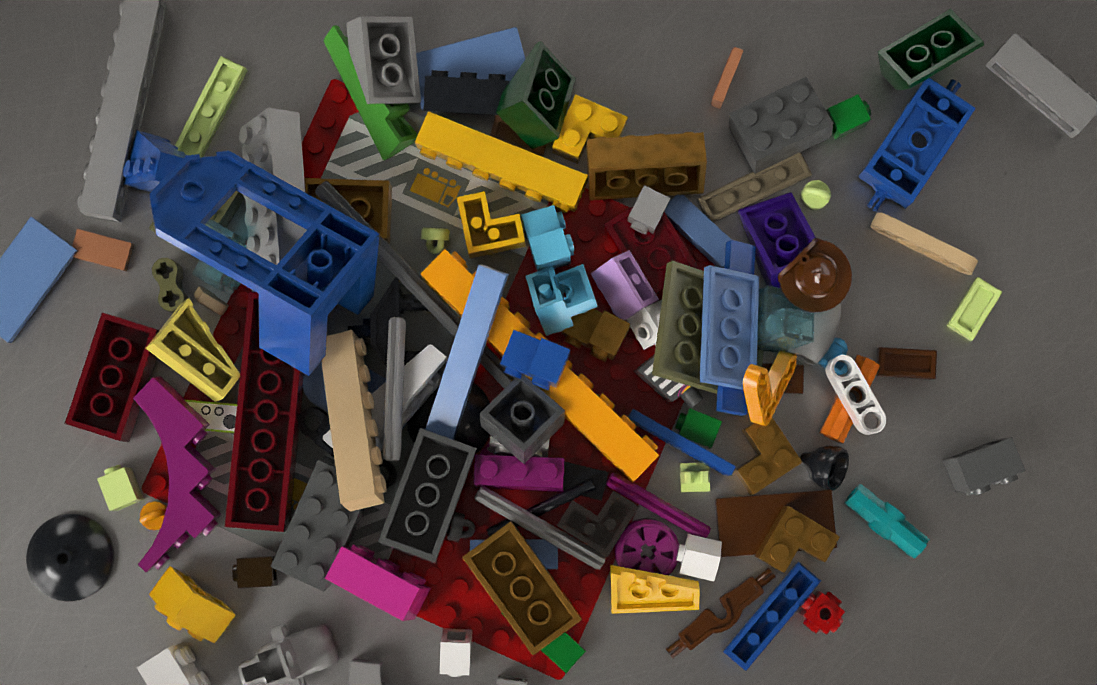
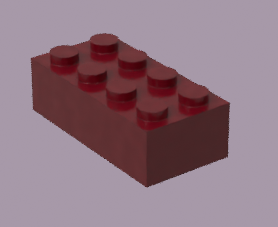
[64,312,159,442]

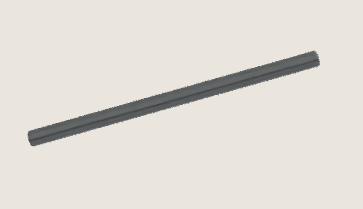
[315,181,515,389]

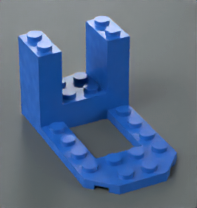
[149,151,379,376]

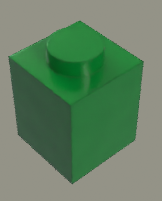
[826,94,871,140]
[675,408,722,449]

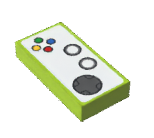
[185,400,237,433]

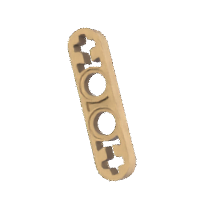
[870,212,978,275]

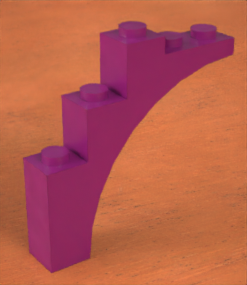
[133,376,221,572]

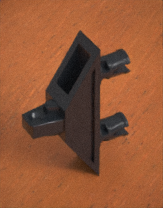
[348,277,429,368]

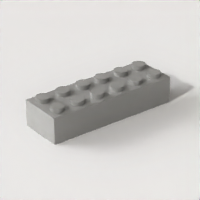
[239,107,307,292]

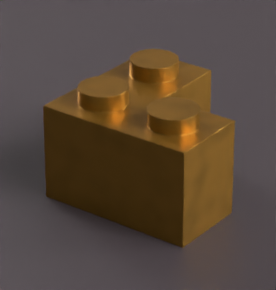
[562,309,631,362]
[734,417,802,495]
[755,506,840,573]

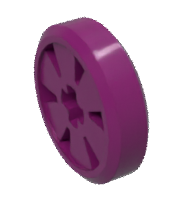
[615,518,679,576]

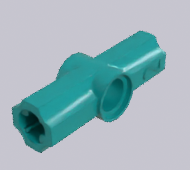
[844,484,930,559]

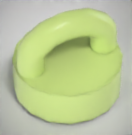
[801,180,831,210]
[421,227,450,254]

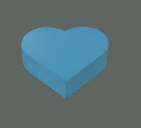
[817,338,848,375]

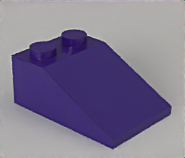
[738,192,816,295]

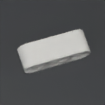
[825,355,886,435]

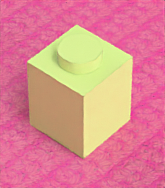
[97,464,144,511]

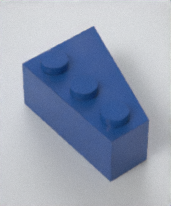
[123,130,186,192]

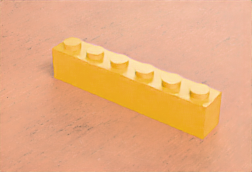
[415,111,588,213]

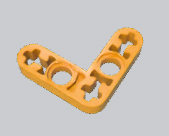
[743,350,797,426]

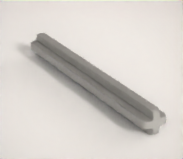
[383,317,406,461]
[475,486,606,569]

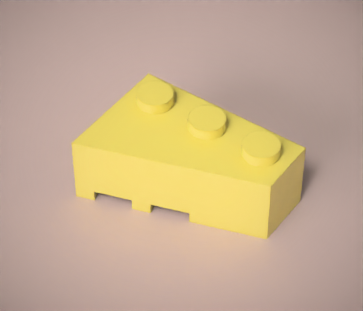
[146,298,240,402]

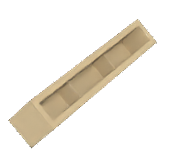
[321,330,387,512]

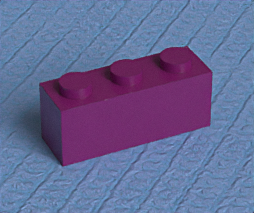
[474,455,565,492]

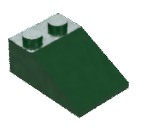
[496,41,576,150]

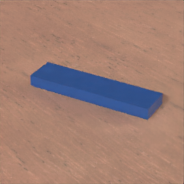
[628,409,736,476]

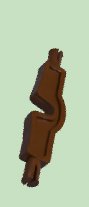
[666,568,776,659]

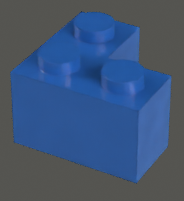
[500,330,570,390]

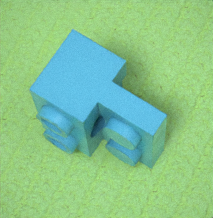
[525,264,598,336]

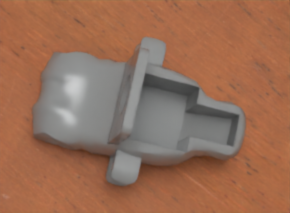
[238,624,338,685]

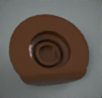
[778,238,852,312]

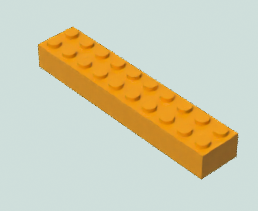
[420,249,659,482]

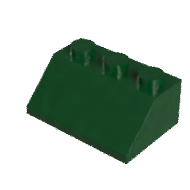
[877,8,984,90]

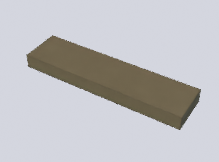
[697,152,812,223]

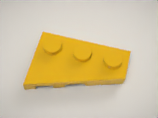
[610,565,700,614]

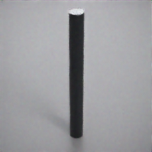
[486,478,596,537]

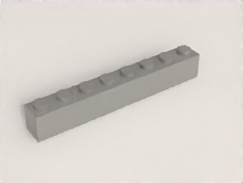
[77,0,167,222]

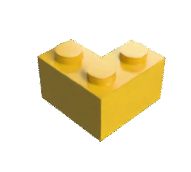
[552,94,628,164]
[456,191,526,258]
[149,566,236,644]

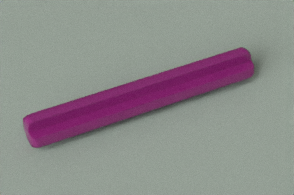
[606,472,711,538]

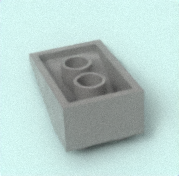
[346,16,421,104]

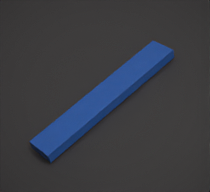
[716,240,756,416]

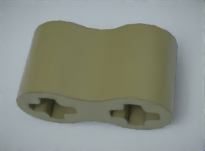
[152,258,190,313]

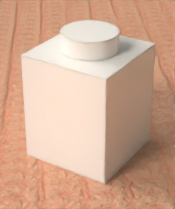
[676,534,722,581]
[440,628,472,677]

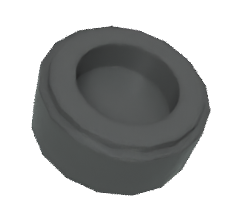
[446,512,476,542]

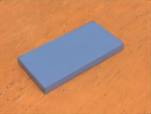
[416,27,525,111]
[0,217,78,343]
[700,265,759,390]

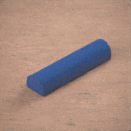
[723,562,821,671]

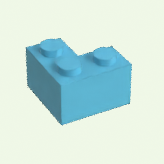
[521,205,575,271]

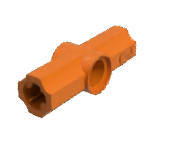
[819,355,880,444]

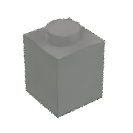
[627,185,670,234]

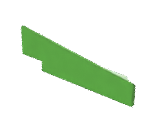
[324,25,418,160]

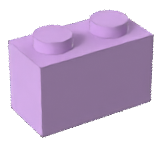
[591,250,659,321]

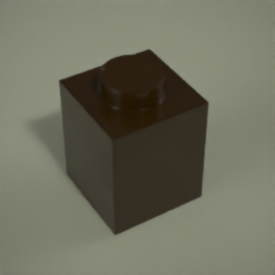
[232,556,278,588]

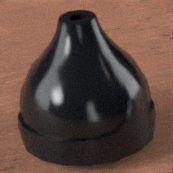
[800,445,849,491]

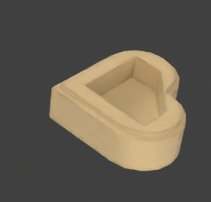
[194,286,229,315]

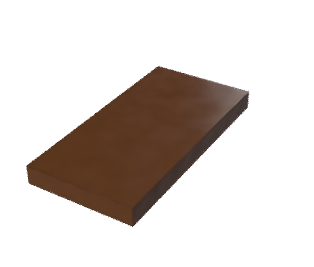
[715,490,837,557]

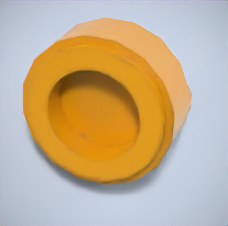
[139,501,167,530]

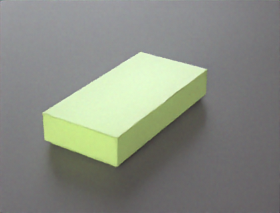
[946,277,1002,341]

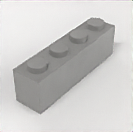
[985,33,1097,138]

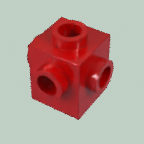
[799,591,845,635]

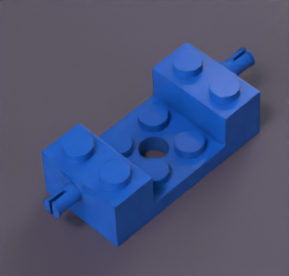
[858,78,976,212]

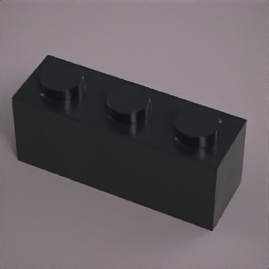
[423,70,510,115]

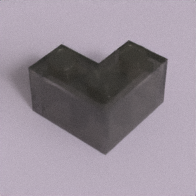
[557,491,639,557]

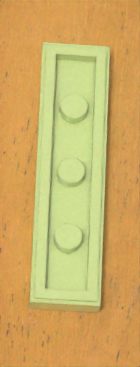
[175,56,248,158]

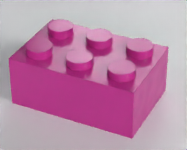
[325,544,431,621]

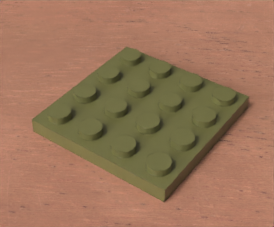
[652,261,770,394]

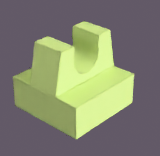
[679,463,710,492]

